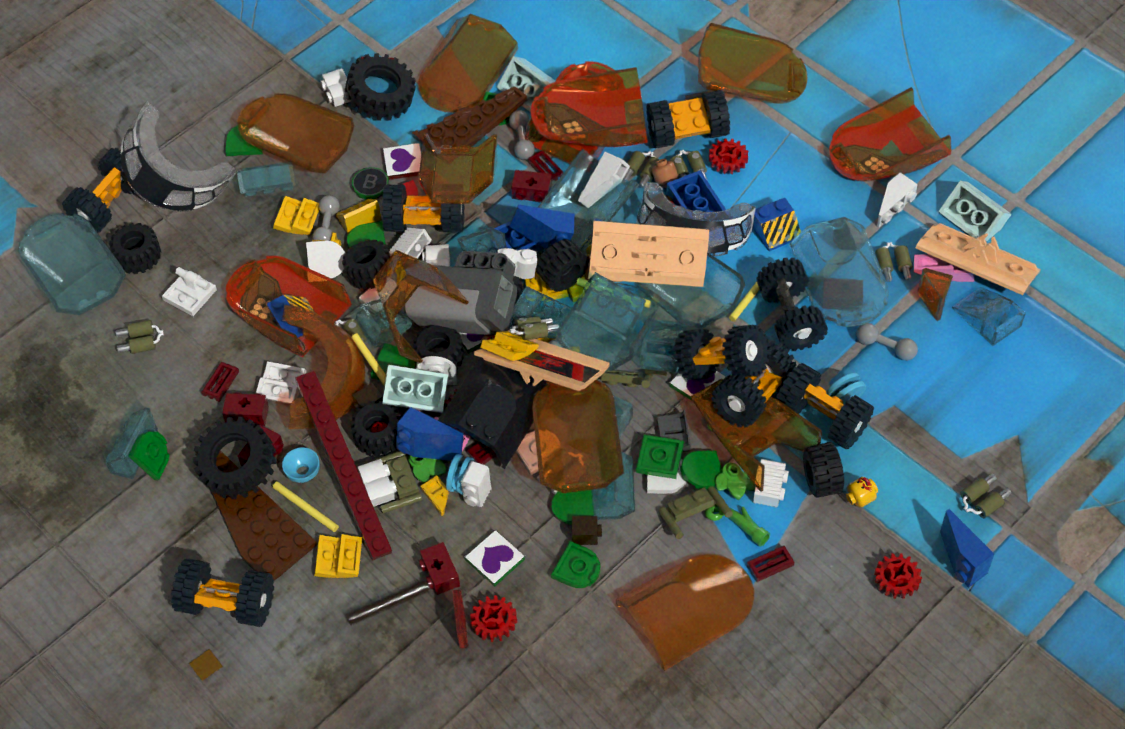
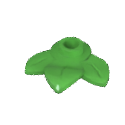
[409,455,446,482]
[715,462,755,500]

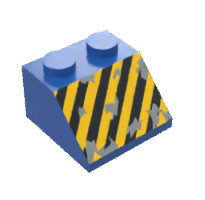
[750,197,802,251]
[266,295,322,343]

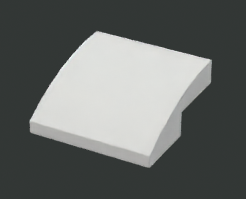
[256,361,306,405]

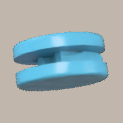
[827,373,867,405]
[446,454,475,495]

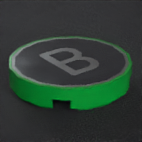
[352,168,389,200]

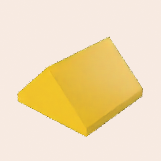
[335,199,382,234]

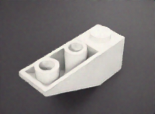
[578,152,630,208]
[877,172,918,228]

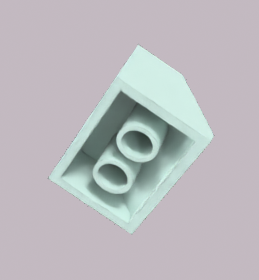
[497,56,557,113]
[939,181,1012,241]
[382,365,448,413]

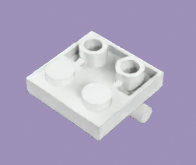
[162,267,217,316]

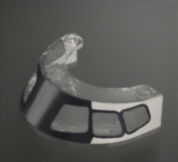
[120,101,238,212]
[636,182,756,256]

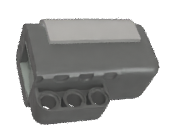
[398,251,517,335]

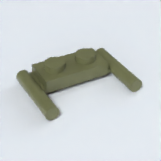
[594,369,653,388]
[364,451,422,514]
[659,487,733,539]

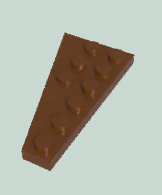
[412,86,528,166]

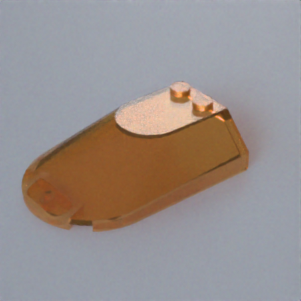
[418,14,518,112]
[698,23,807,104]
[237,93,354,173]
[532,380,624,493]
[616,554,754,671]

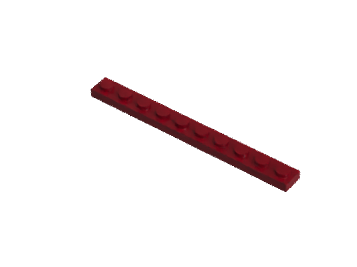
[295,371,392,560]

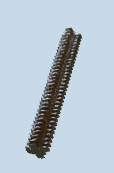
[346,581,429,626]

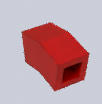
[403,180,419,197]

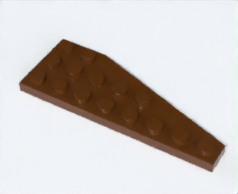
[195,451,317,581]

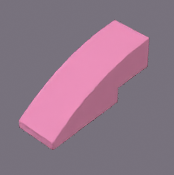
[914,254,974,282]

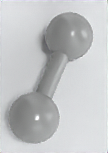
[509,110,535,160]
[313,195,340,241]
[856,323,918,361]

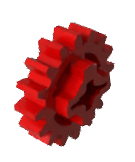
[709,138,748,174]
[874,553,922,599]
[470,595,517,642]

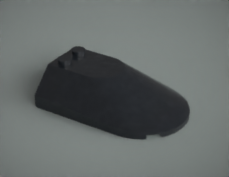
[438,357,548,469]

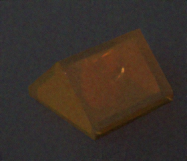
[918,268,953,321]

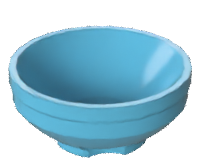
[282,447,320,483]

